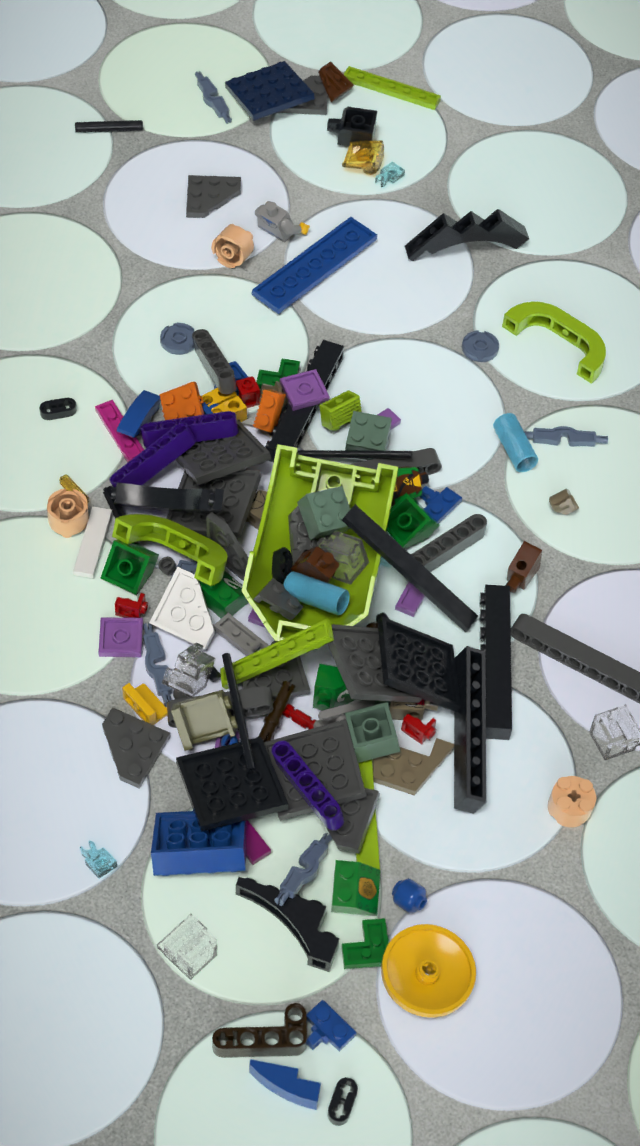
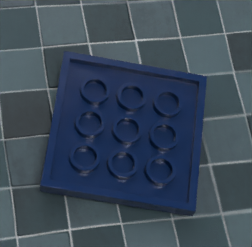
[225,61,315,121]

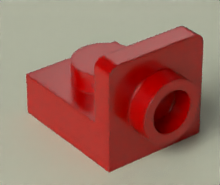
[236,376,260,408]
[115,593,148,618]
[401,714,437,745]

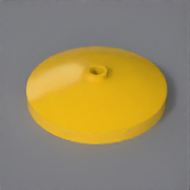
[381,924,476,1018]

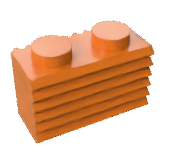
[253,389,286,432]

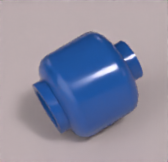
[392,878,427,913]

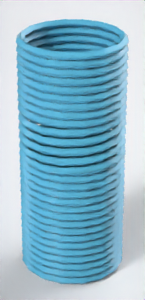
[493,413,539,472]
[283,571,350,615]

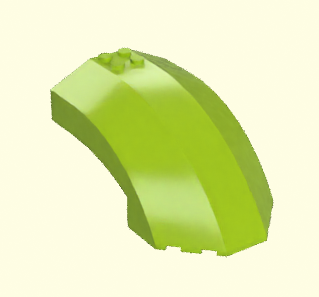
[241,444,398,650]

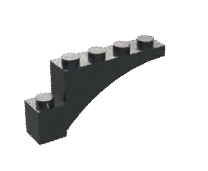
[235,877,340,972]

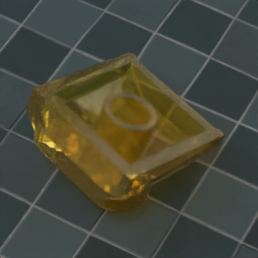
[342,140,384,175]

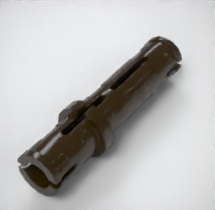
[257,681,295,743]

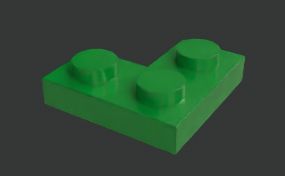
[256,358,300,389]
[341,918,389,969]

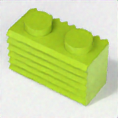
[319,390,362,431]

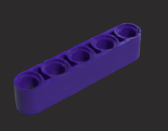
[140,411,239,448]
[109,422,196,487]
[272,741,344,830]

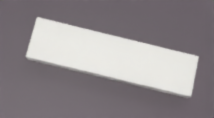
[73,506,112,579]

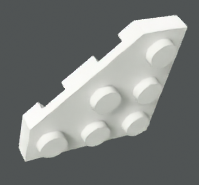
[149,567,215,650]

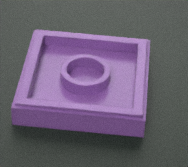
[280,369,330,411]
[98,617,143,657]

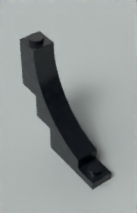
[405,209,529,261]
[110,482,224,514]

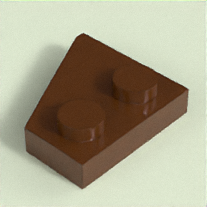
[318,62,354,102]

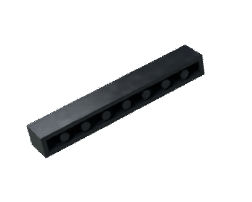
[265,339,344,463]
[479,584,512,740]
[454,646,486,814]

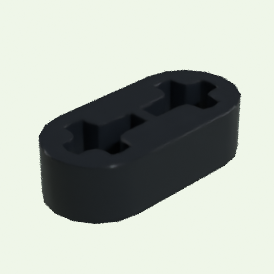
[39,397,76,420]
[272,547,293,584]
[327,1077,358,1126]

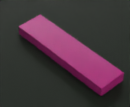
[95,399,144,463]

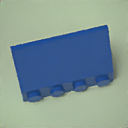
[151,811,246,876]

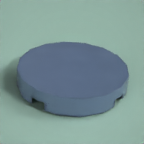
[160,323,194,355]
[462,330,499,362]

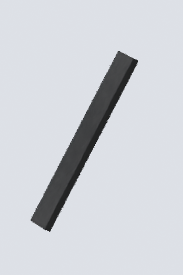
[342,504,478,632]

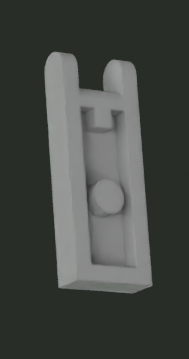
[214,613,269,656]
[313,700,372,728]

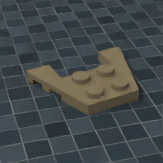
[373,738,454,796]

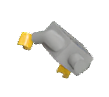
[254,201,310,243]

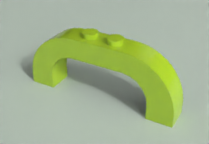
[502,301,606,384]
[112,514,228,586]

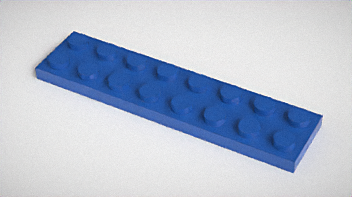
[252,217,377,314]

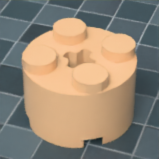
[211,224,254,268]
[47,489,89,538]
[547,776,596,827]

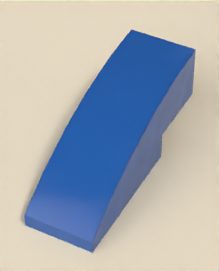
[117,390,161,438]
[249,1059,321,1110]

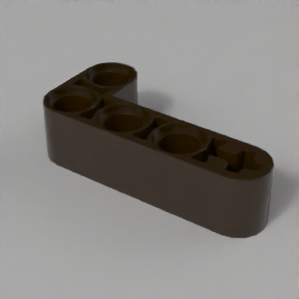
[212,1003,307,1058]

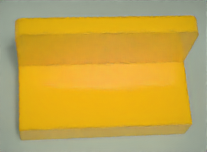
[122,683,167,725]

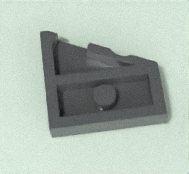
[254,578,303,620]

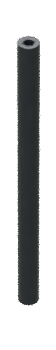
[298,450,412,459]
[222,653,256,772]

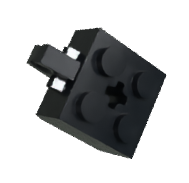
[327,107,378,149]

